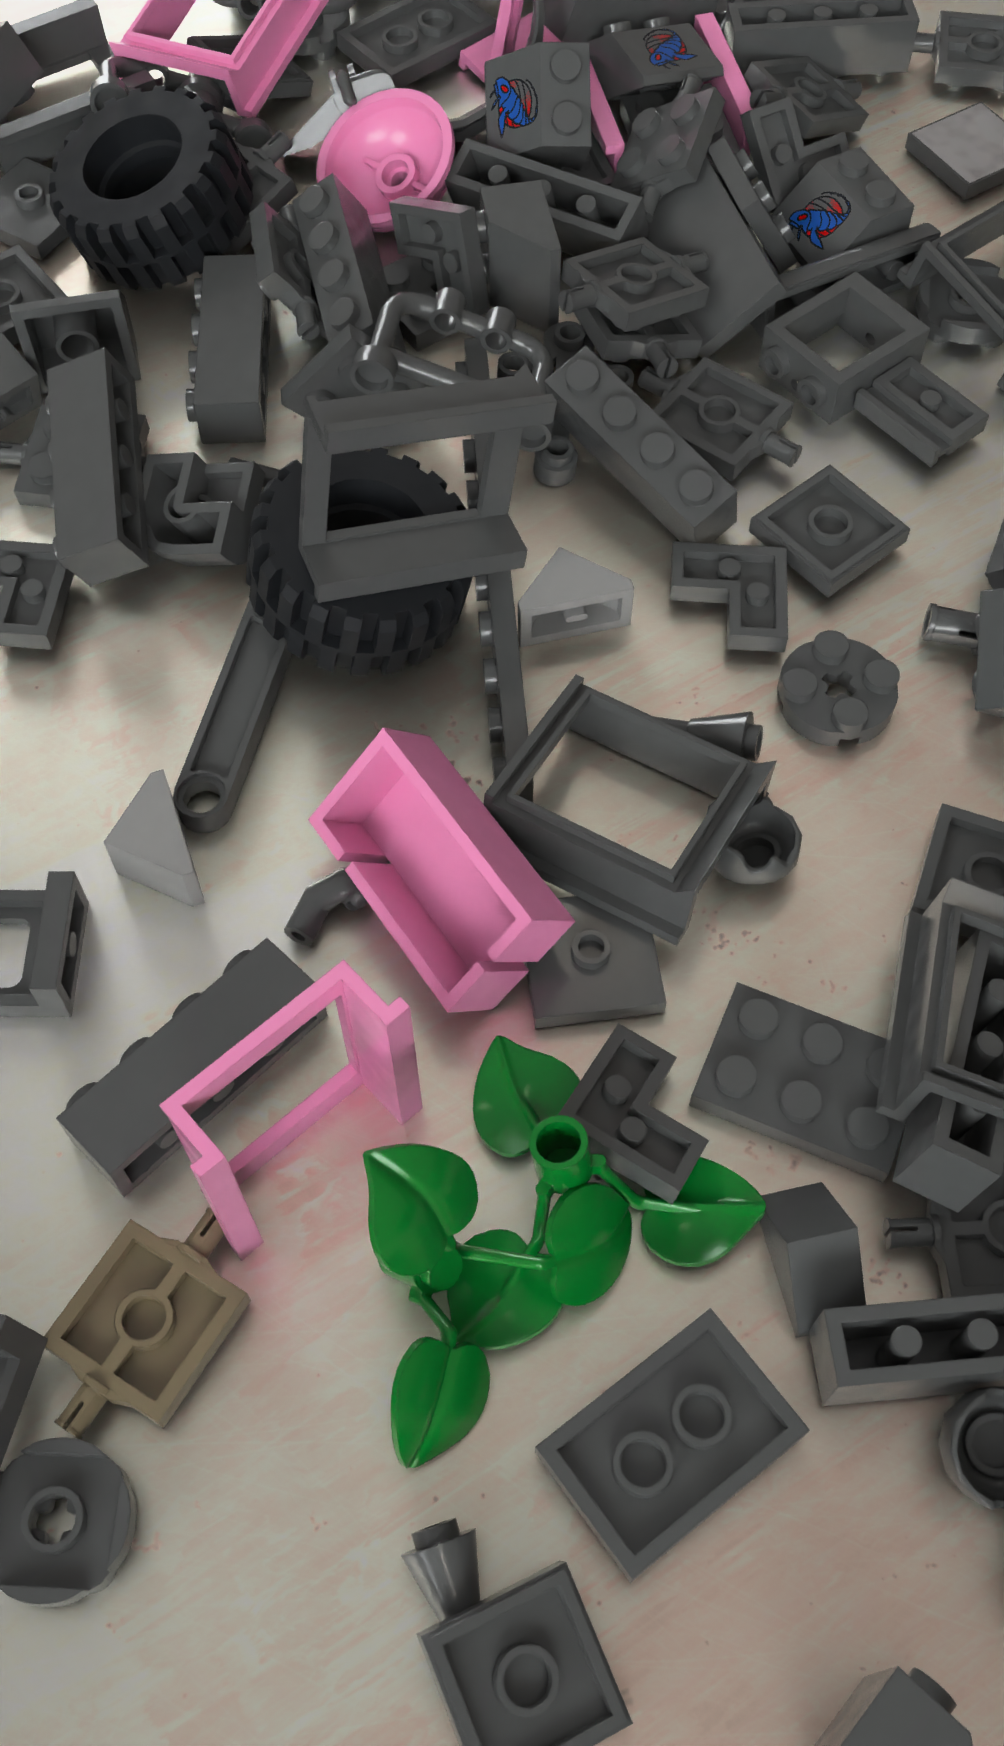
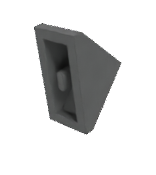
[760,1182,866,1338]

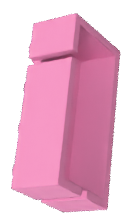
[308,727,576,1013]

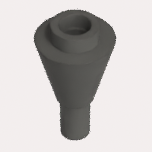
[656,711,763,761]
[401,1518,480,1622]

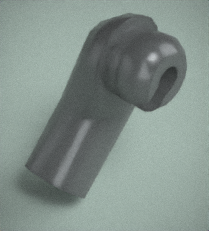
[284,867,367,945]

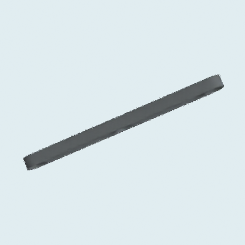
[173,450,367,833]

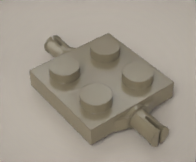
[44,1208,251,1440]

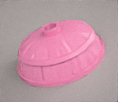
[316,88,455,232]

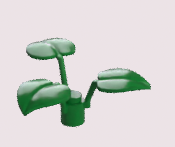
[447,1035,766,1350]
[363,1143,632,1468]

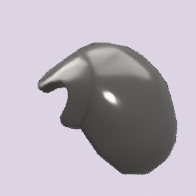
[707,796,802,885]
[938,1386,1004,1510]

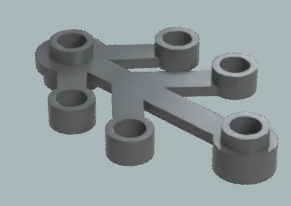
[497,321,634,487]

